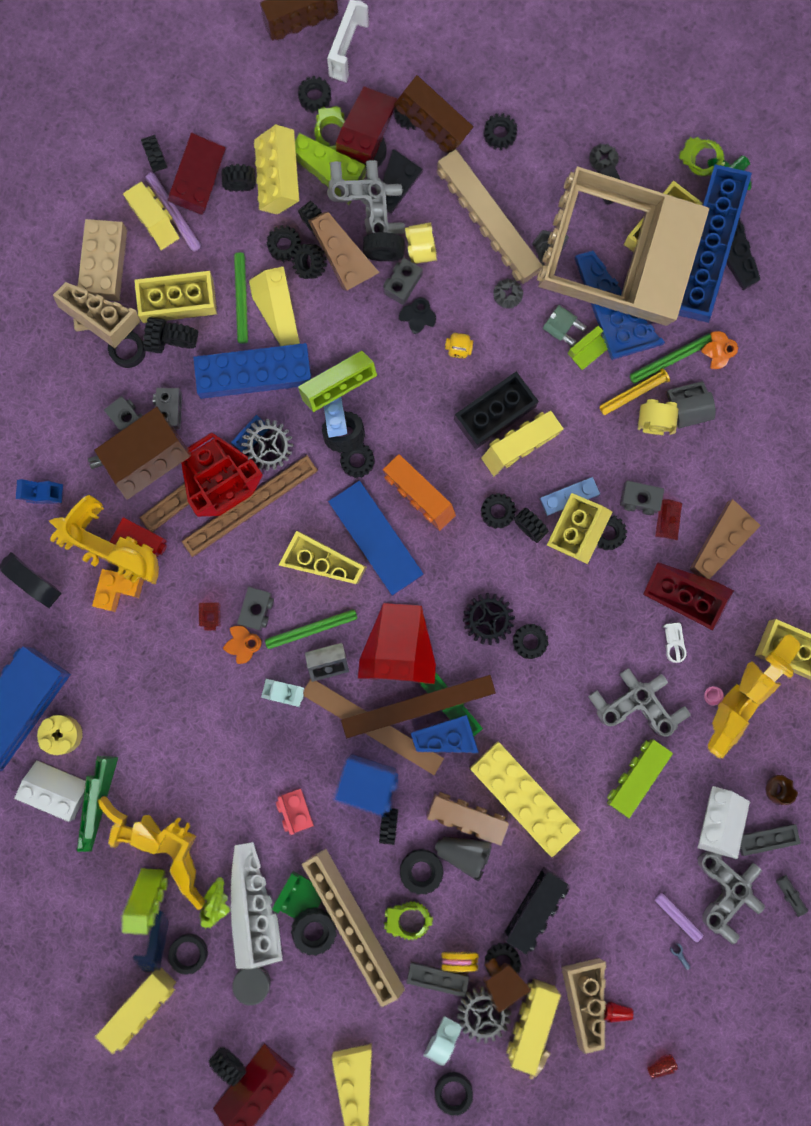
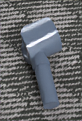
[670,943,690,970]

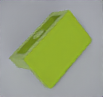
[568,325,607,370]

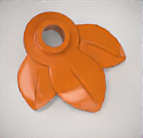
[701,331,738,369]
[223,626,262,664]

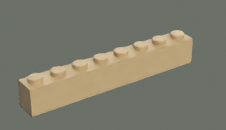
[437,149,543,284]
[302,849,405,1007]

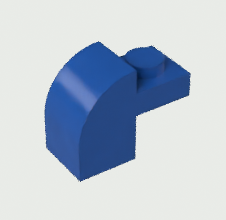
[16,479,63,504]

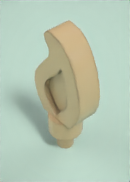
[529,1049,551,1080]

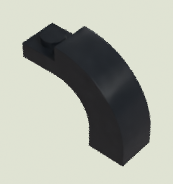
[0,552,62,609]

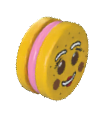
[441,952,478,972]

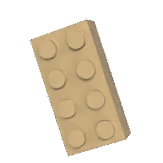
[78,219,127,301]

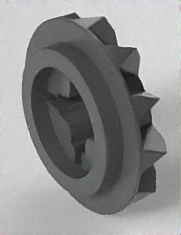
[589,143,619,171]
[493,278,523,308]

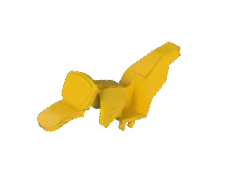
[707,635,801,758]
[98,796,205,910]

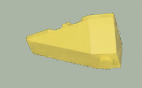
[249,267,300,346]

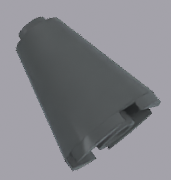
[435,836,492,881]

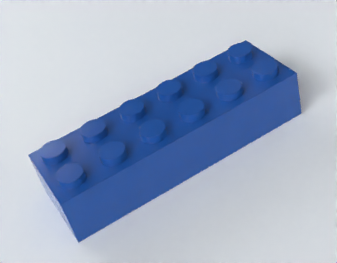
[193,343,312,399]

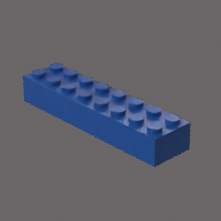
[678,164,752,323]

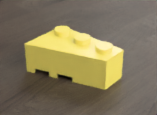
[123,182,179,250]

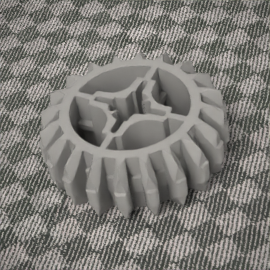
[241,419,293,471]
[457,986,511,1044]

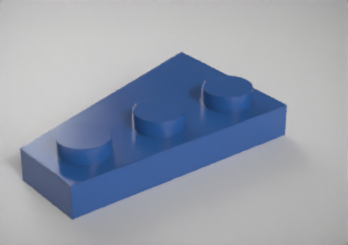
[411,715,479,753]

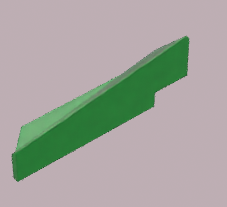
[77,756,118,852]

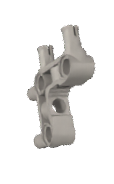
[327,160,405,235]
[588,668,691,736]
[698,850,765,945]

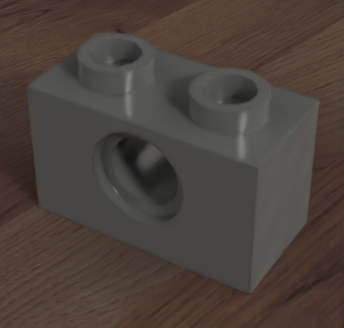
[104,396,143,431]
[619,481,664,515]
[237,587,274,631]

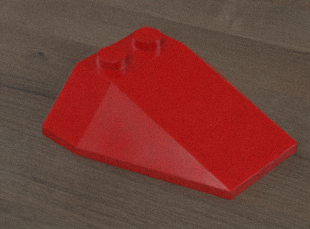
[181,433,263,517]
[358,603,436,684]

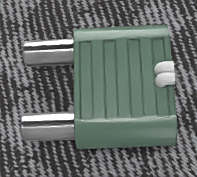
[542,305,586,346]

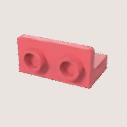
[276,789,314,835]

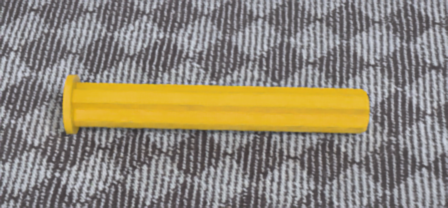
[599,368,670,415]

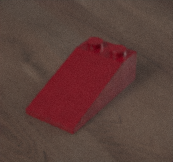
[336,86,397,164]
[167,132,226,215]
[643,562,734,631]

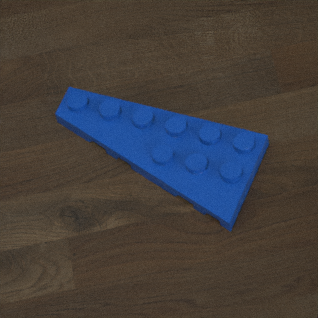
[574,251,665,360]

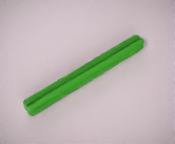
[234,253,248,344]
[629,333,712,384]
[265,610,357,649]

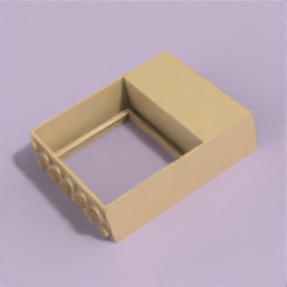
[537,166,710,326]

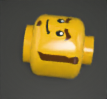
[445,333,473,359]

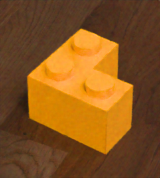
[92,569,144,612]

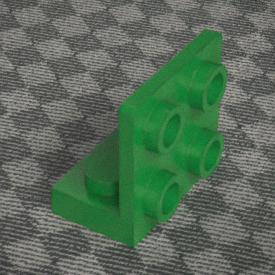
[271,871,322,925]

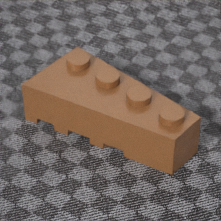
[308,212,379,291]
[690,499,761,579]
[426,792,509,846]

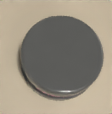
[232,966,271,1005]

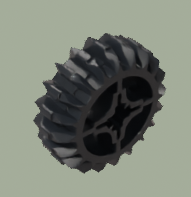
[463,593,515,645]

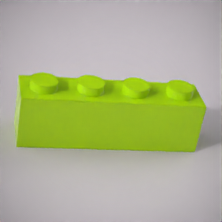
[298,351,377,412]
[607,739,673,818]
[122,868,168,934]

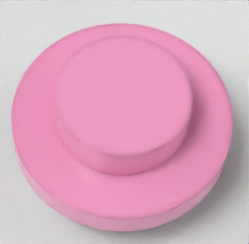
[704,687,724,706]

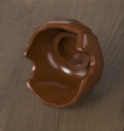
[766,775,798,805]

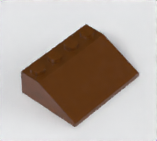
[94,406,191,500]

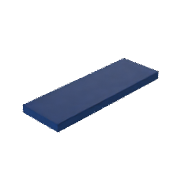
[328,481,424,596]

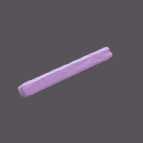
[145,172,201,252]

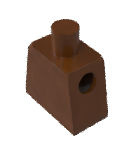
[483,958,531,1013]

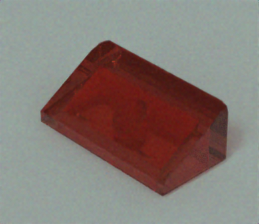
[655,499,682,540]

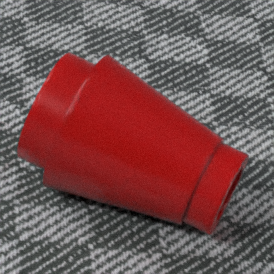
[604,1002,633,1023]

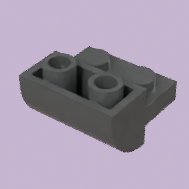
[666,381,716,429]

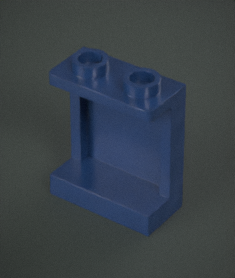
[133,911,169,973]

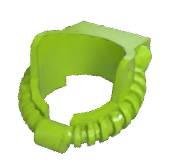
[314,106,345,151]
[679,137,725,176]
[199,877,230,928]
[384,901,433,940]

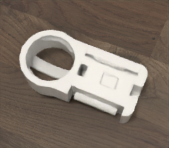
[663,623,687,663]

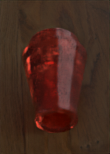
[647,1054,679,1079]

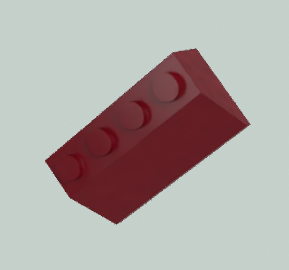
[213,1043,295,1126]

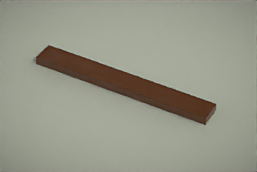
[341,675,496,739]

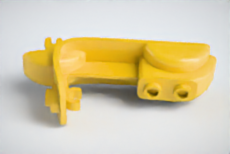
[49,495,159,585]

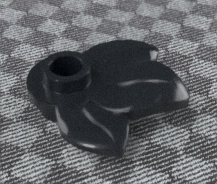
[399,298,436,334]

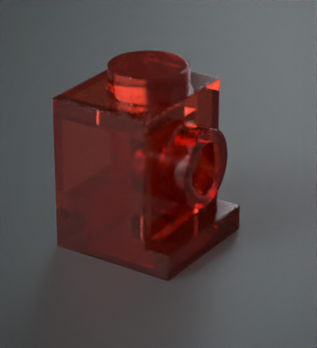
[199,603,221,631]

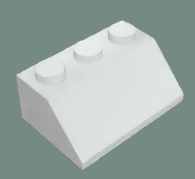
[14,760,86,822]
[697,786,750,859]

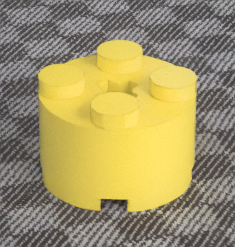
[405,222,437,264]
[638,399,679,435]
[37,715,82,755]

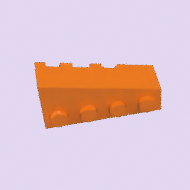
[382,454,456,531]

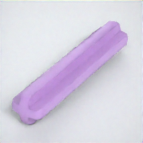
[655,893,703,942]

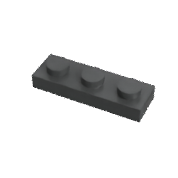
[740,824,801,856]
[406,962,469,997]

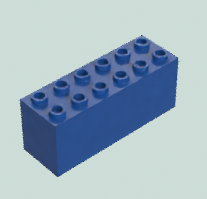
[0,646,71,772]
[334,754,399,816]

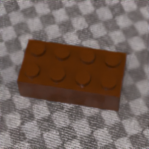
[260,0,338,41]
[394,75,474,154]

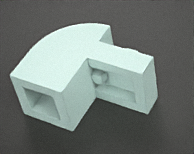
[261,679,304,707]
[423,1017,462,1065]

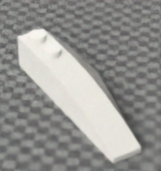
[231,842,282,969]

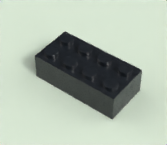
[454,371,539,450]
[502,866,569,955]

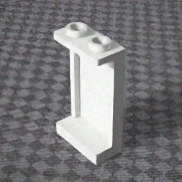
[327,0,369,82]

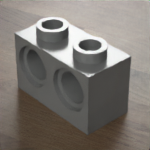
[383,258,423,305]

